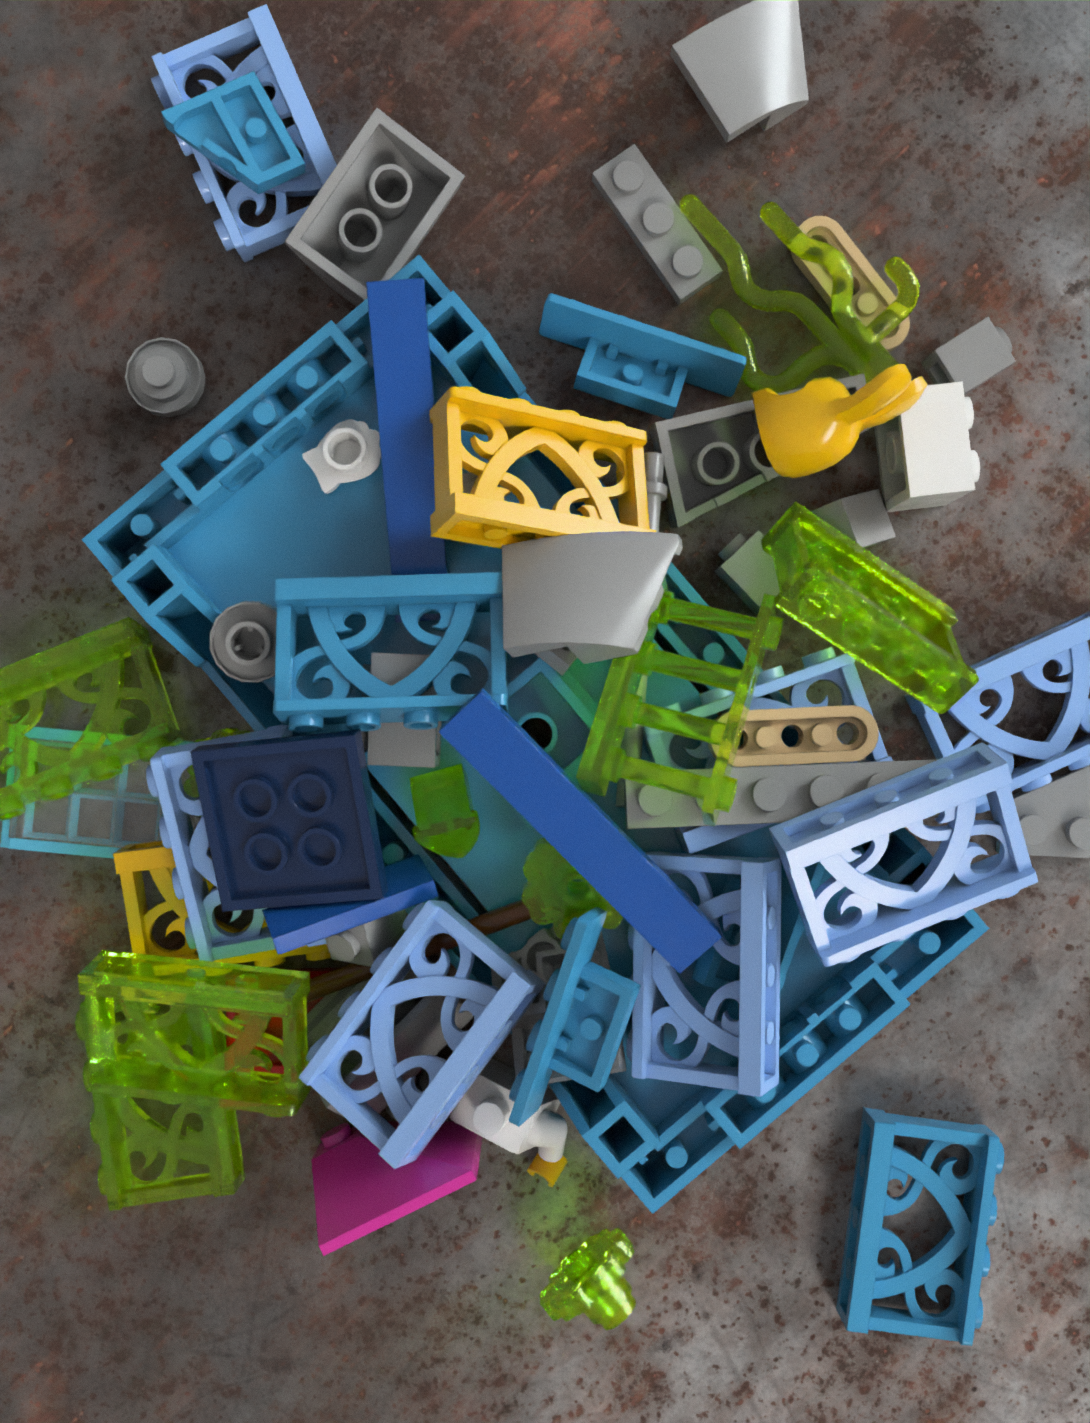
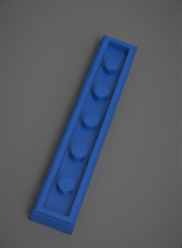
[366,278,448,623]
[439,688,722,974]

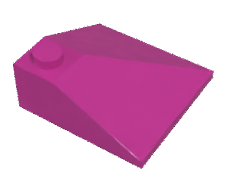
[311,1121,483,1256]

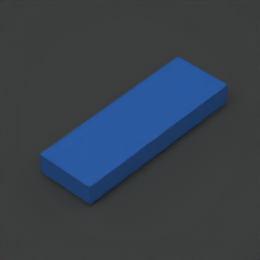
[262,854,438,954]

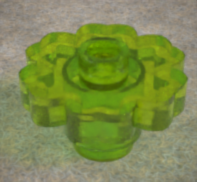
[521,837,623,939]
[539,1227,636,1330]

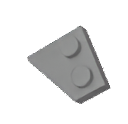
[996,765,1090,858]

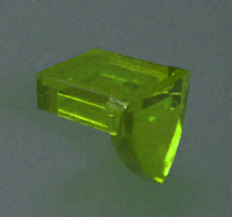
[409,763,480,858]

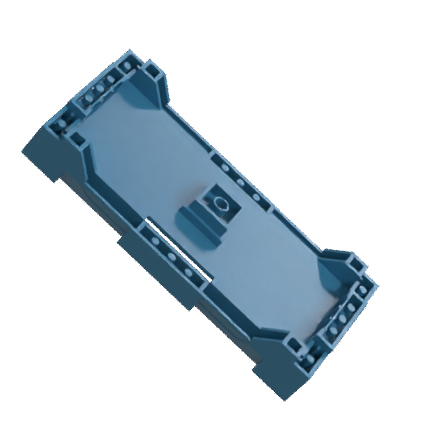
[81,255,990,1214]

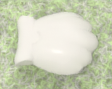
[302,419,381,494]

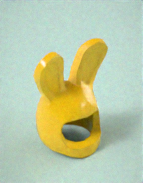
[751,364,928,478]

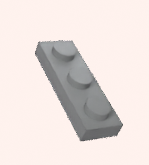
[592,144,723,306]

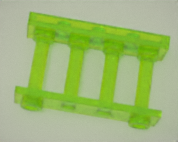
[576,577,784,827]

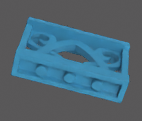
[273,572,508,733]
[836,1107,1004,1346]

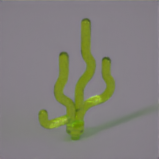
[679,194,920,394]

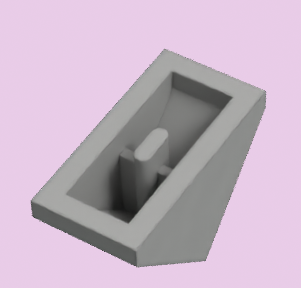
[781,489,896,572]

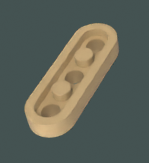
[791,216,910,355]
[707,705,879,767]

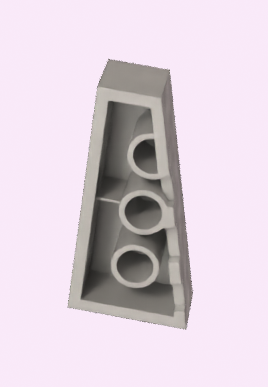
[649,373,875,528]

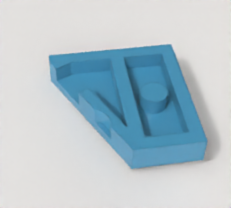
[161,71,306,194]

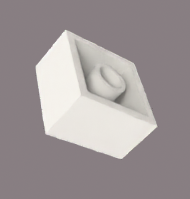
[874,381,980,512]

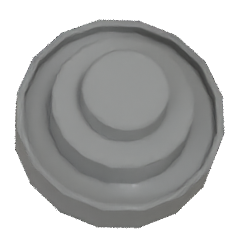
[125,337,206,417]
[210,601,277,682]

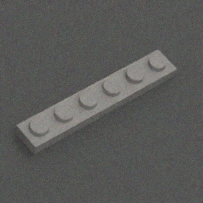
[623,759,940,829]

